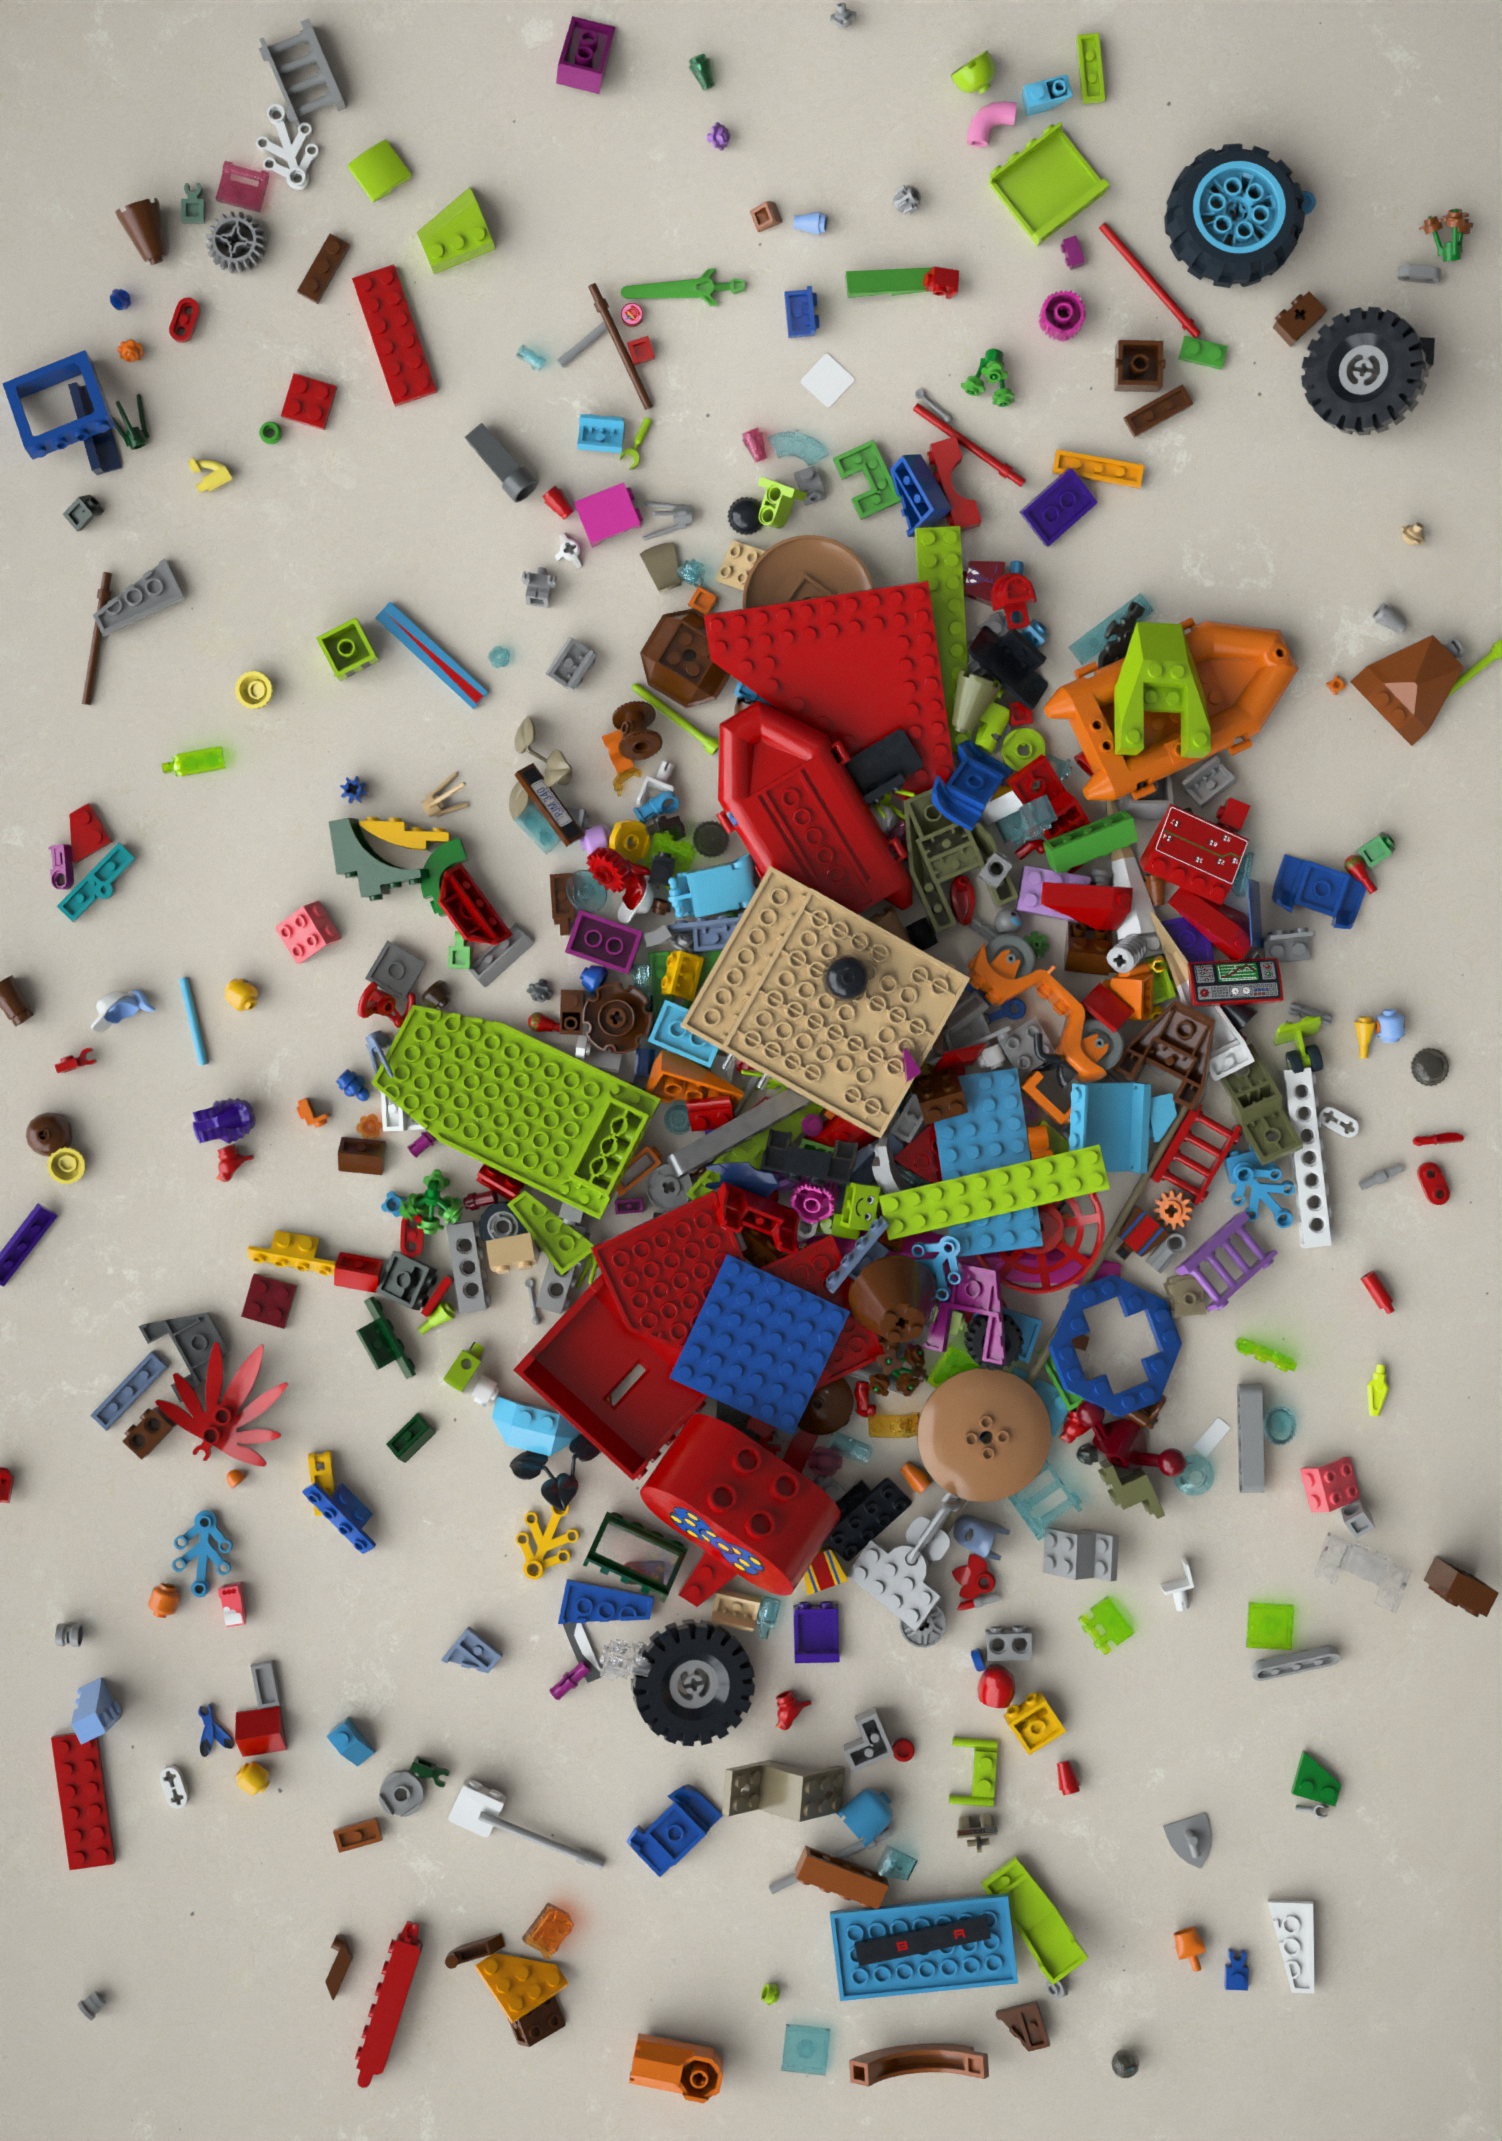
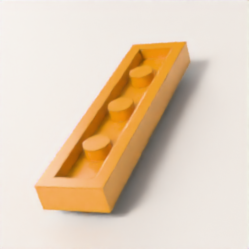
[1052,450,1144,489]

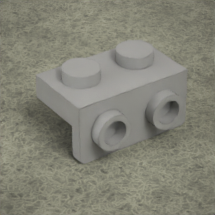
[546,637,597,691]
[1182,755,1236,809]

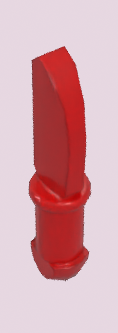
[1413,1132,1464,1146]

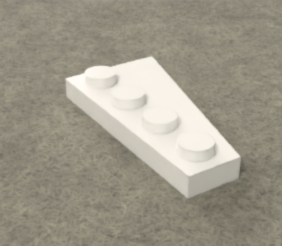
[1268,1900,1315,1993]

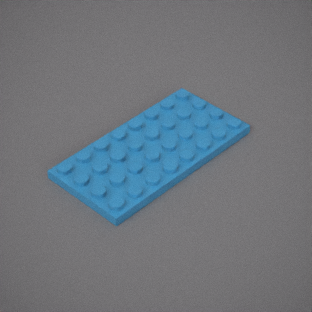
[934,1068,1043,1258]
[830,1893,1018,2001]

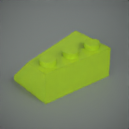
[417,187,496,274]

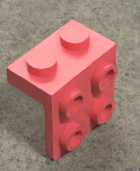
[276,900,341,964]
[1300,1457,1360,1512]

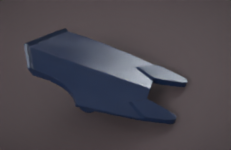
[705,1162,780,1198]

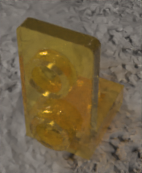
[868,1412,920,1438]

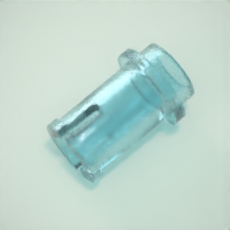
[516,344,546,371]

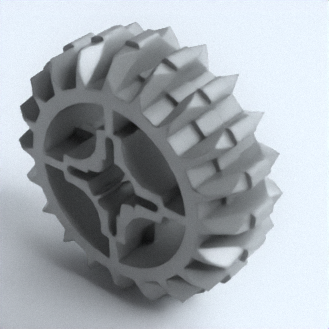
[206,211,267,274]

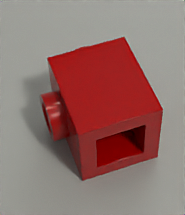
[1215,797,1250,833]

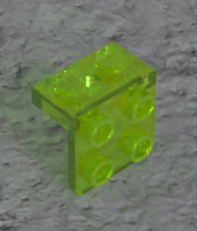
[641,831,696,890]

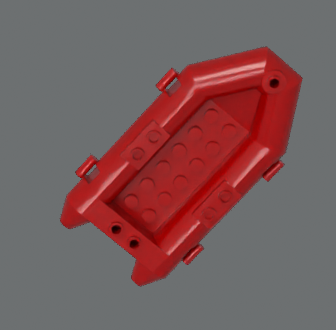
[716,701,913,914]

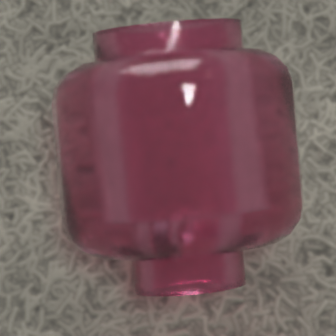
[808,1446,842,1476]

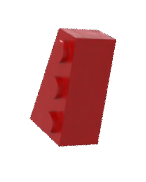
[678,1551,737,1607]

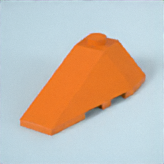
[645,1050,744,1108]

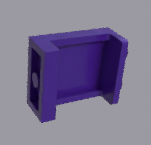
[793,1601,840,1663]

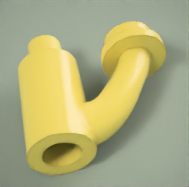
[188,457,233,493]

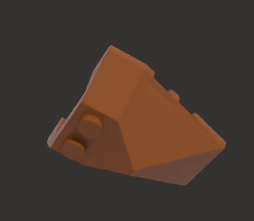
[1350,635,1464,746]

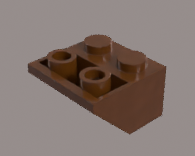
[1064,922,1113,976]

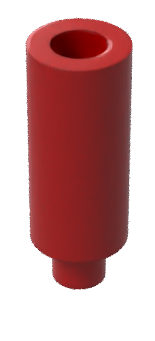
[1361,1271,1395,1314]

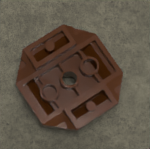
[640,608,731,709]

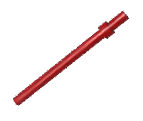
[913,403,1026,487]

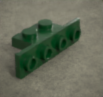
[356,1296,416,1379]

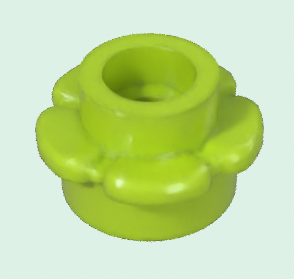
[761,1983,780,2006]

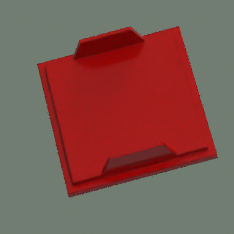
[933,1043,987,1076]

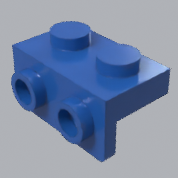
[784,286,819,338]

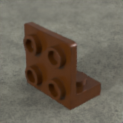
[507,1995,566,2047]

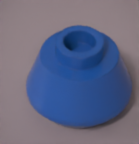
[580,965,608,994]

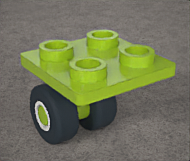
[1273,1016,1323,1074]

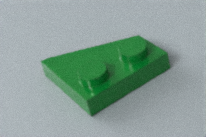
[1291,1751,1341,1806]

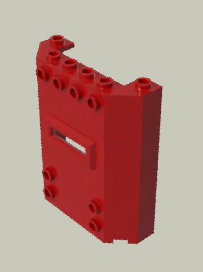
[513,1274,708,1481]

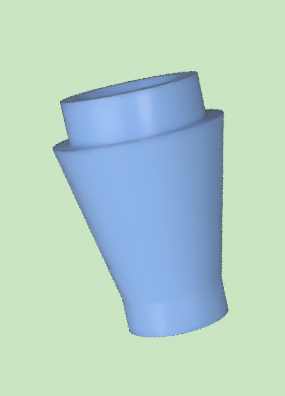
[794,212,827,235]

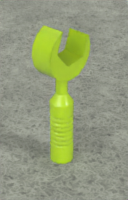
[620,417,652,470]

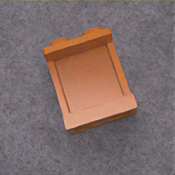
[1020,1071,1071,1124]

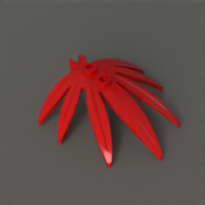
[155,1342,288,1467]

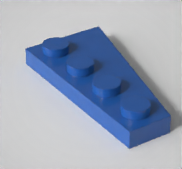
[558,1579,654,1624]

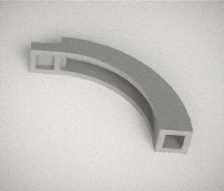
[872,1135,950,1236]

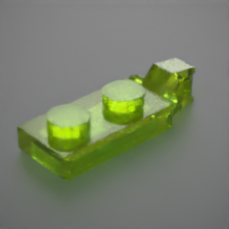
[161,746,226,777]

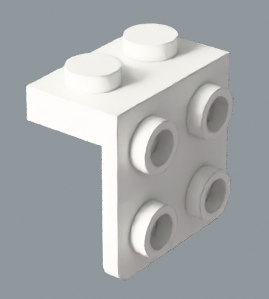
[449,1779,506,1837]

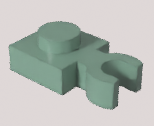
[181,183,205,224]

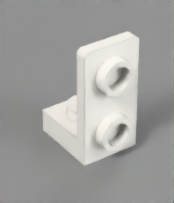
[575,1032,622,1073]

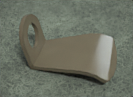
[640,543,682,593]

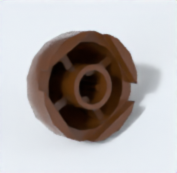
[26,1112,73,1157]

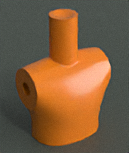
[1173,1927,1206,1972]

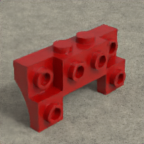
[716,1182,800,1255]

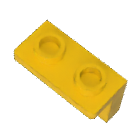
[661,951,704,1001]

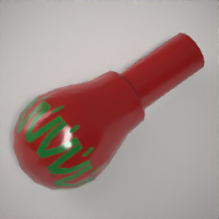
[1344,855,1377,894]
[528,1012,560,1032]

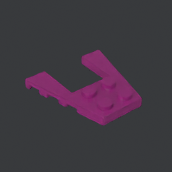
[923,1263,1006,1365]

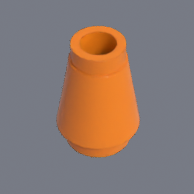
[900,1461,933,1494]

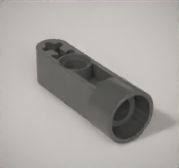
[465,423,538,503]

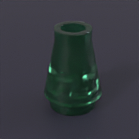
[689,54,715,91]

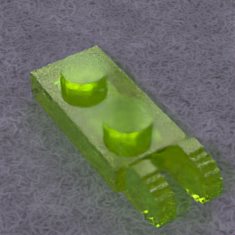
[1234,1337,1297,1372]

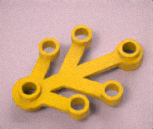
[516,1504,579,1580]

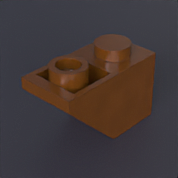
[560,990,585,1035]

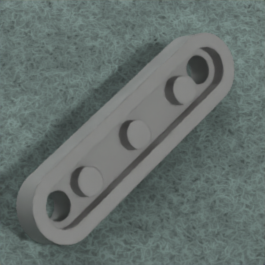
[1251,1645,1340,1681]

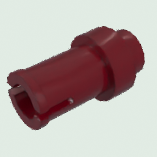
[463,1189,498,1211]

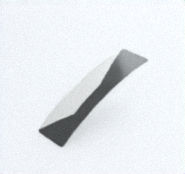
[563,1622,604,1683]

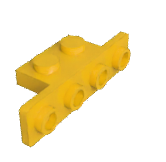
[247,1230,336,1276]

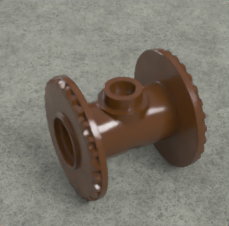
[612,701,663,761]

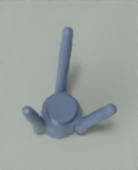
[365,1030,394,1078]

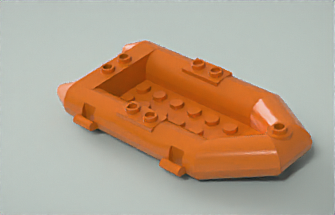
[1044,618,1299,801]

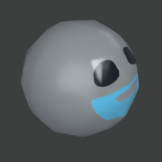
[994,908,1023,934]

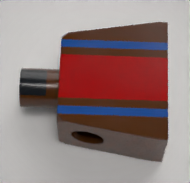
[1115,1205,1170,1261]

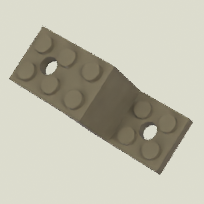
[722,1760,845,1822]

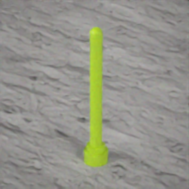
[1447,639,1502,698]
[632,683,719,756]

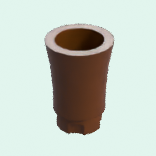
[0,975,34,1027]

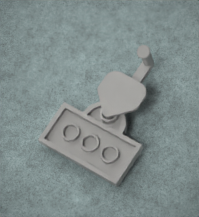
[847,1498,961,1631]

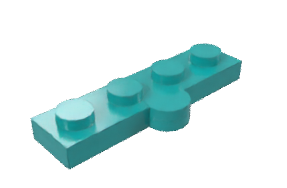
[57,843,136,922]

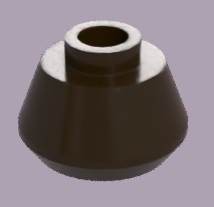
[422,980,451,1009]

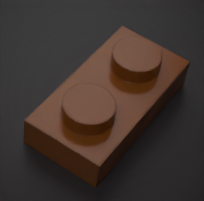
[333,1817,383,1853]

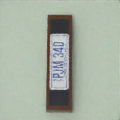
[514,763,585,847]

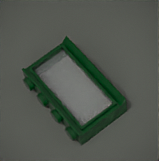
[583,1512,688,1603]

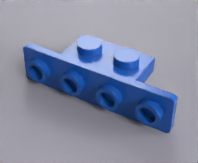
[302,1482,376,1554]

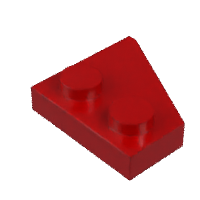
[69,803,112,864]

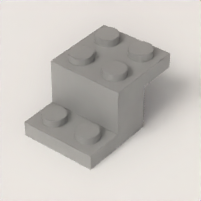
[1043,1527,1119,1582]

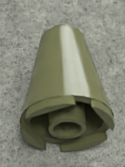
[951,669,1002,734]

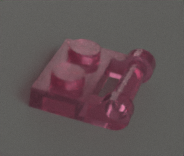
[215,160,269,213]

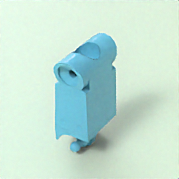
[668,854,757,918]

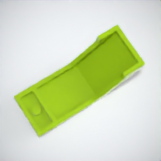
[980,1856,1089,1985]

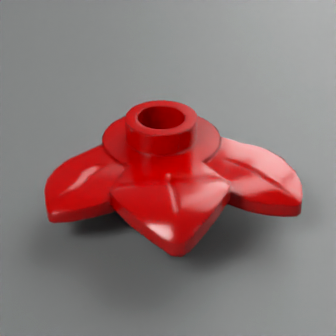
[952,1554,996,1599]

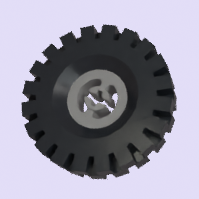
[1301,307,1429,436]
[631,1619,755,1746]

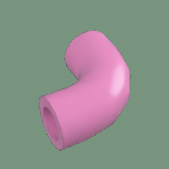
[967,101,1017,147]

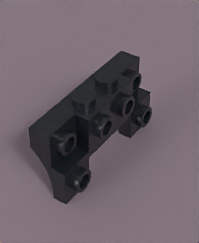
[760,1129,859,1186]

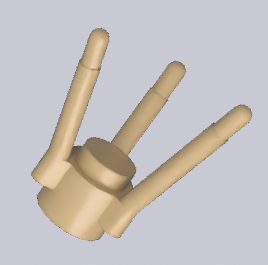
[421,772,469,818]

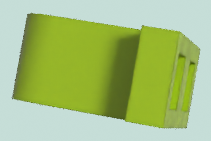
[758,477,807,529]

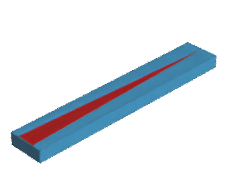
[375,602,489,709]

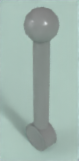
[915,389,952,423]
[525,1279,541,1325]

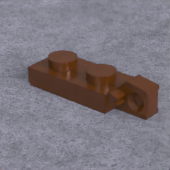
[550,873,575,936]

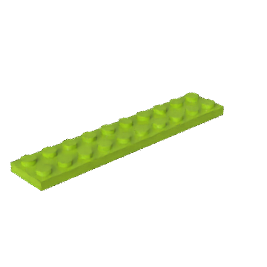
[914,526,972,752]
[879,1144,1110,1240]

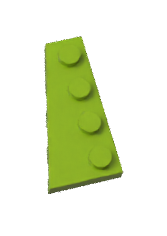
[507,1191,594,1275]

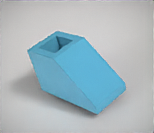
[1021,74,1073,116]
[1149,1093,1177,1142]

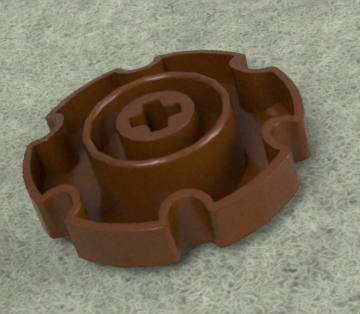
[582,982,655,1054]

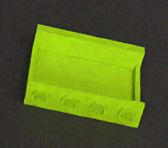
[988,122,1110,246]

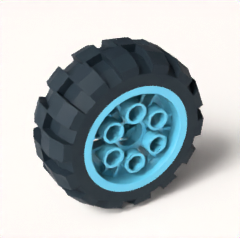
[1164,143,1305,288]

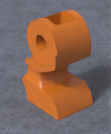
[602,729,634,775]
[1026,1125,1053,1160]

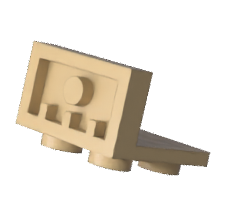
[714,541,765,591]

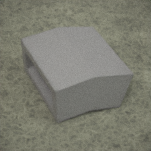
[644,924,673,948]

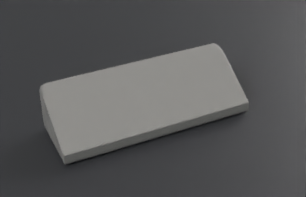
[468,923,534,987]

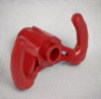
[357,982,416,1028]

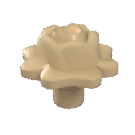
[1401,522,1425,546]

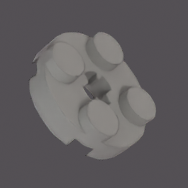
[379,1770,425,1817]

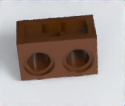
[122,1406,177,1460]

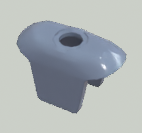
[953,1515,1010,1560]

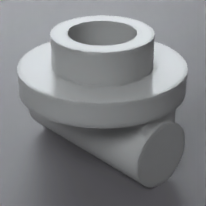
[1046,1978,1068,1999]

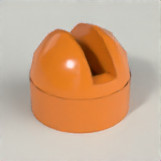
[226,1469,246,1489]

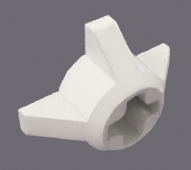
[555,533,582,569]

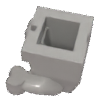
[521,567,557,608]

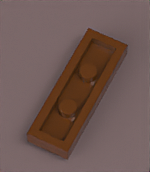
[297,233,350,304]
[1123,384,1194,438]

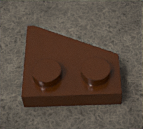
[996,2001,1051,2052]

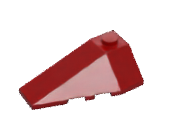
[1041,882,1133,931]

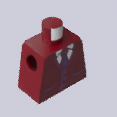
[963,561,1006,607]

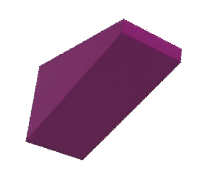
[902,1048,921,1082]

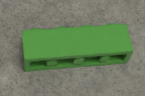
[1043,810,1139,874]

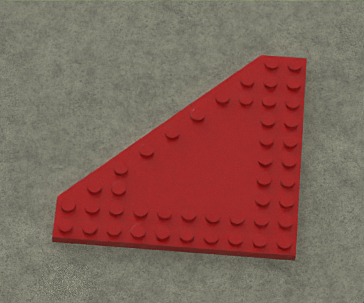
[704,580,955,801]

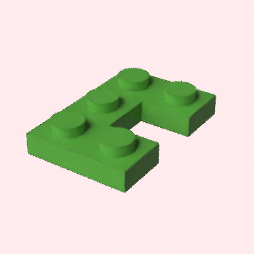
[833,440,901,520]

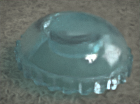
[1263,1406,1297,1445]

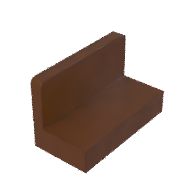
[338,1137,386,1175]

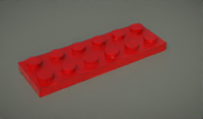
[352,264,437,407]
[51,1733,116,1870]

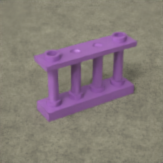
[1175,1211,1278,1311]

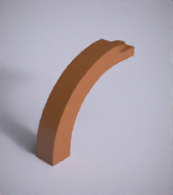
[849,2044,989,2087]

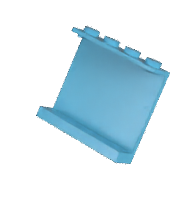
[1069,1082,1151,1174]

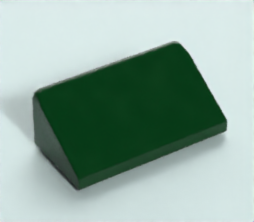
[386,1413,436,1463]

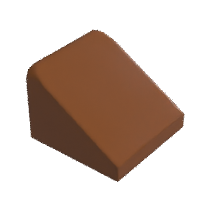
[750,201,782,232]

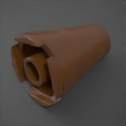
[115,198,166,265]

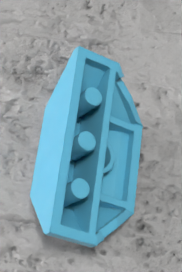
[492,1395,580,1456]

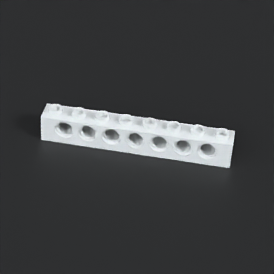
[1280,1068,1334,1248]

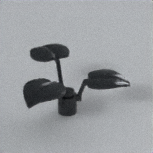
[509,1434,601,1511]

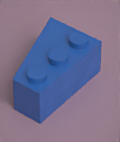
[890,454,952,537]

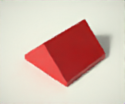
[1080,983,1134,1033]
[235,1705,287,1757]

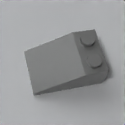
[1123,775,1174,819]

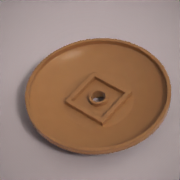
[742,535,874,608]
[917,1368,1051,1502]

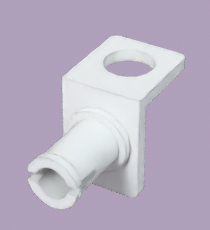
[637,761,675,805]
[1161,1557,1194,1611]

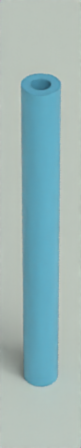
[179,977,208,1066]

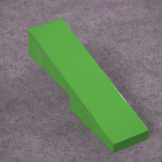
[845,267,933,298]

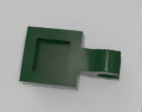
[410,1757,450,1787]

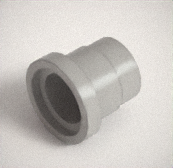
[78,1991,106,2021]

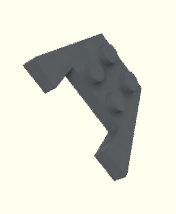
[138,1312,230,1403]

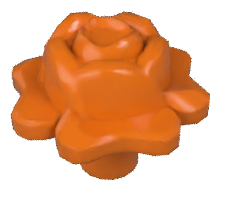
[117,339,145,362]

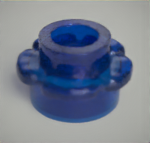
[110,289,131,310]

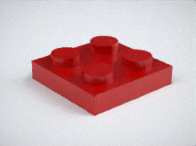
[281,373,337,430]

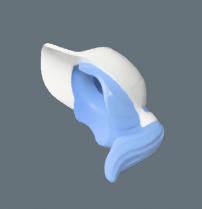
[91,990,155,1032]

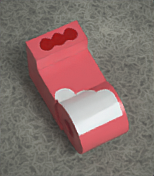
[218,1582,247,1627]

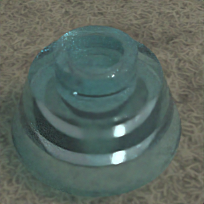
[676,559,705,587]
[664,1105,691,1135]

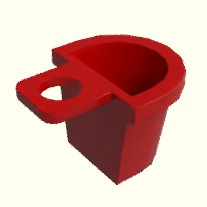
[990,573,1037,630]

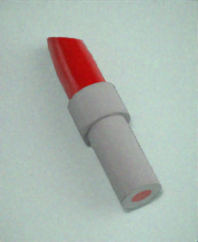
[957,1593,999,1611]

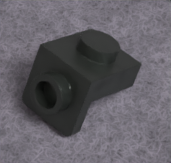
[647,815,686,842]

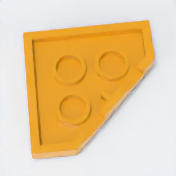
[475,1953,568,2023]

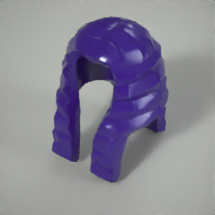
[193,1098,256,1144]

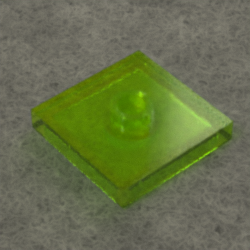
[1246,1602,1294,1650]

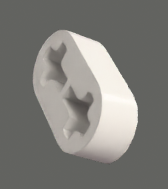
[1317,1107,1359,1138]
[160,1765,189,1809]

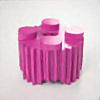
[1039,290,1086,342]
[790,1180,839,1224]

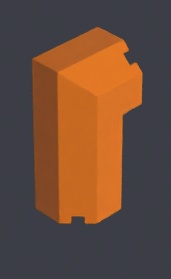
[629,2033,724,2103]

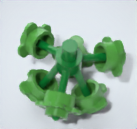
[399,1169,464,1234]

